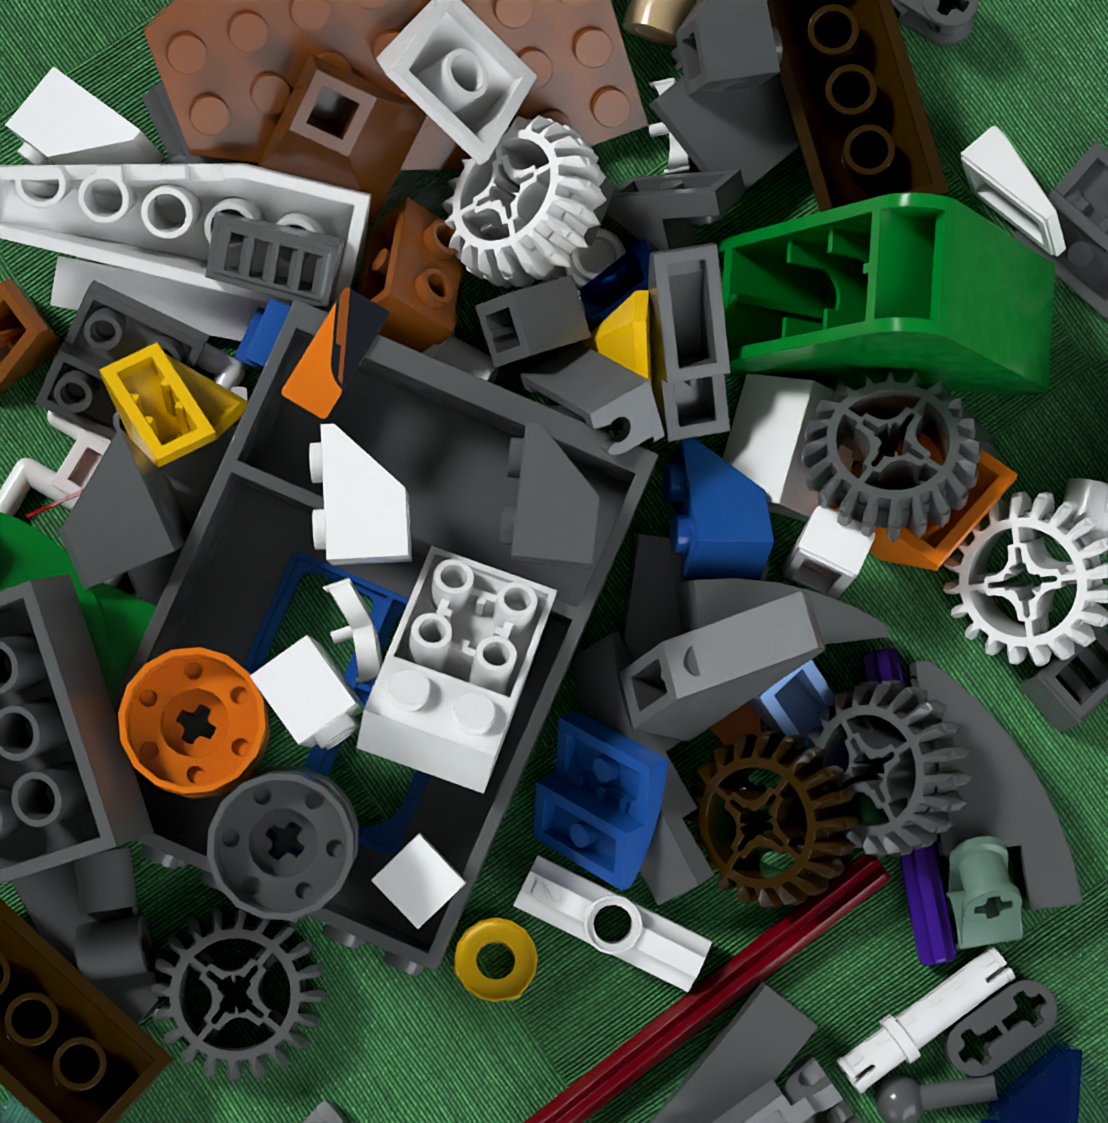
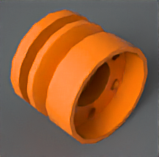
[118,647,270,799]

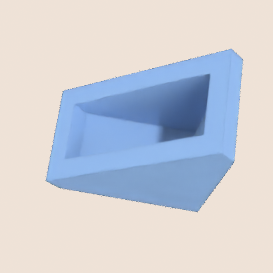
[747,659,835,750]

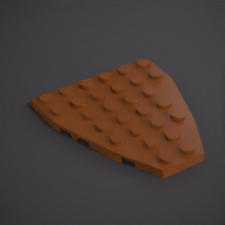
[143,0,649,170]

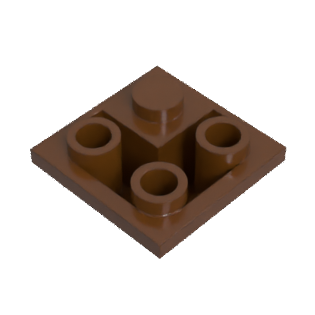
[257,54,427,226]

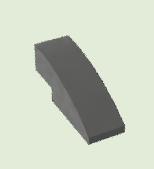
[648,243,730,442]
[676,578,888,644]
[648,981,818,1123]

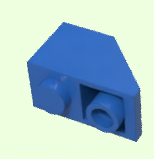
[662,438,774,580]

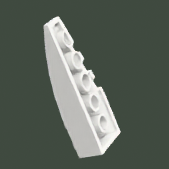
[0,163,371,313]

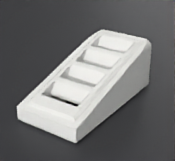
[960,126,1066,257]
[780,506,875,600]

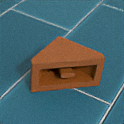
[0,279,64,394]

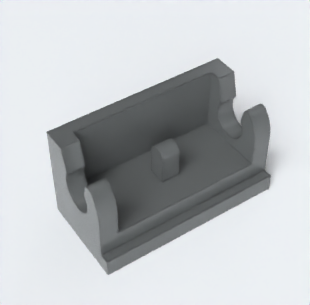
[520,342,665,455]

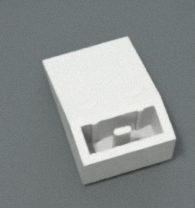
[356,546,557,794]

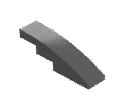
[571,630,714,906]

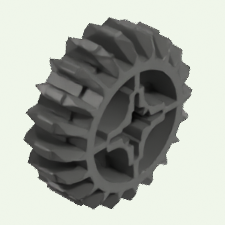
[802,368,981,543]
[806,680,972,857]
[150,906,327,1082]

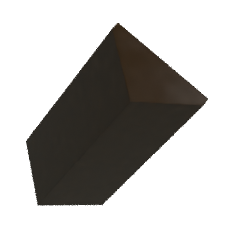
[767,0,949,212]
[0,898,174,1123]

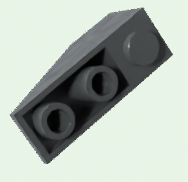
[619,590,825,741]

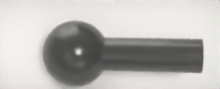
[875,1074,999,1123]

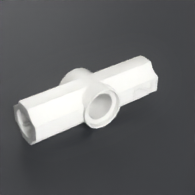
[513,855,712,992]

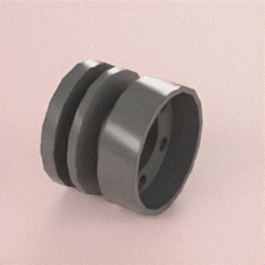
[207,765,359,920]

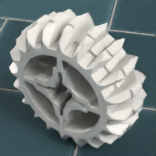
[442,115,607,289]
[943,491,1108,666]

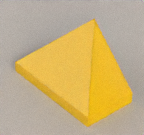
[580,290,652,388]

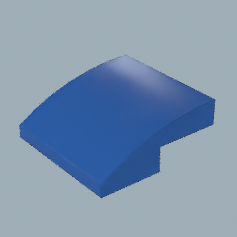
[533,710,668,891]

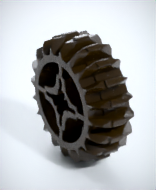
[685,730,860,908]

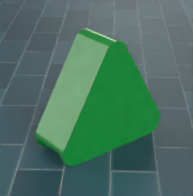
[718,193,1055,396]

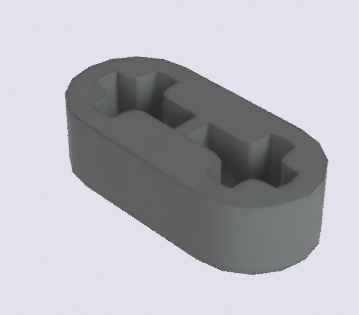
[943,978,1057,1077]

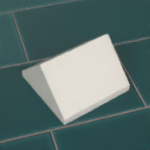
[376,0,538,165]
[722,374,854,522]

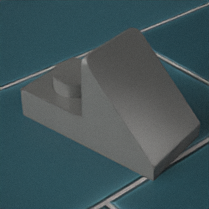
[606,169,745,252]

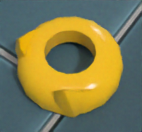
[453,917,538,1002]

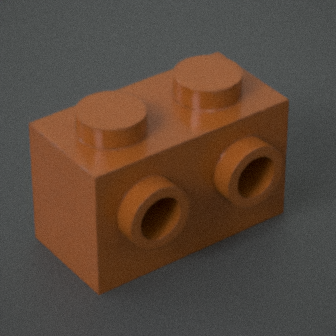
[357,197,465,353]

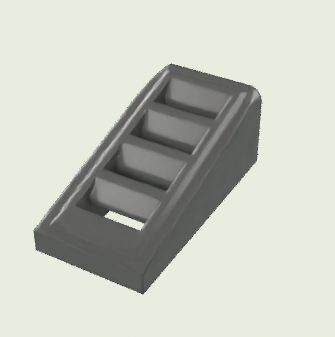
[205,212,345,309]
[1020,605,1108,732]

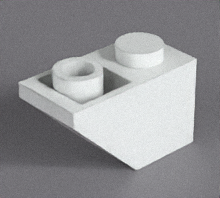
[309,424,412,566]

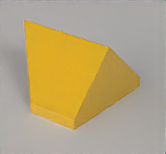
[99,342,249,468]

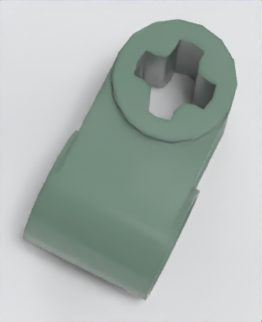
[945,836,1023,950]

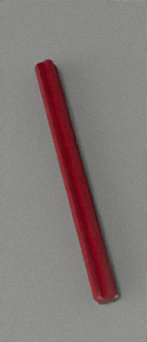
[524,854,889,1123]

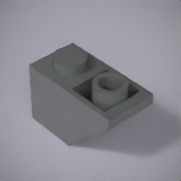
[676,0,783,96]
[475,275,591,368]
[500,421,600,570]

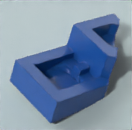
[234,298,291,373]

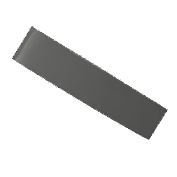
[907,660,1083,911]

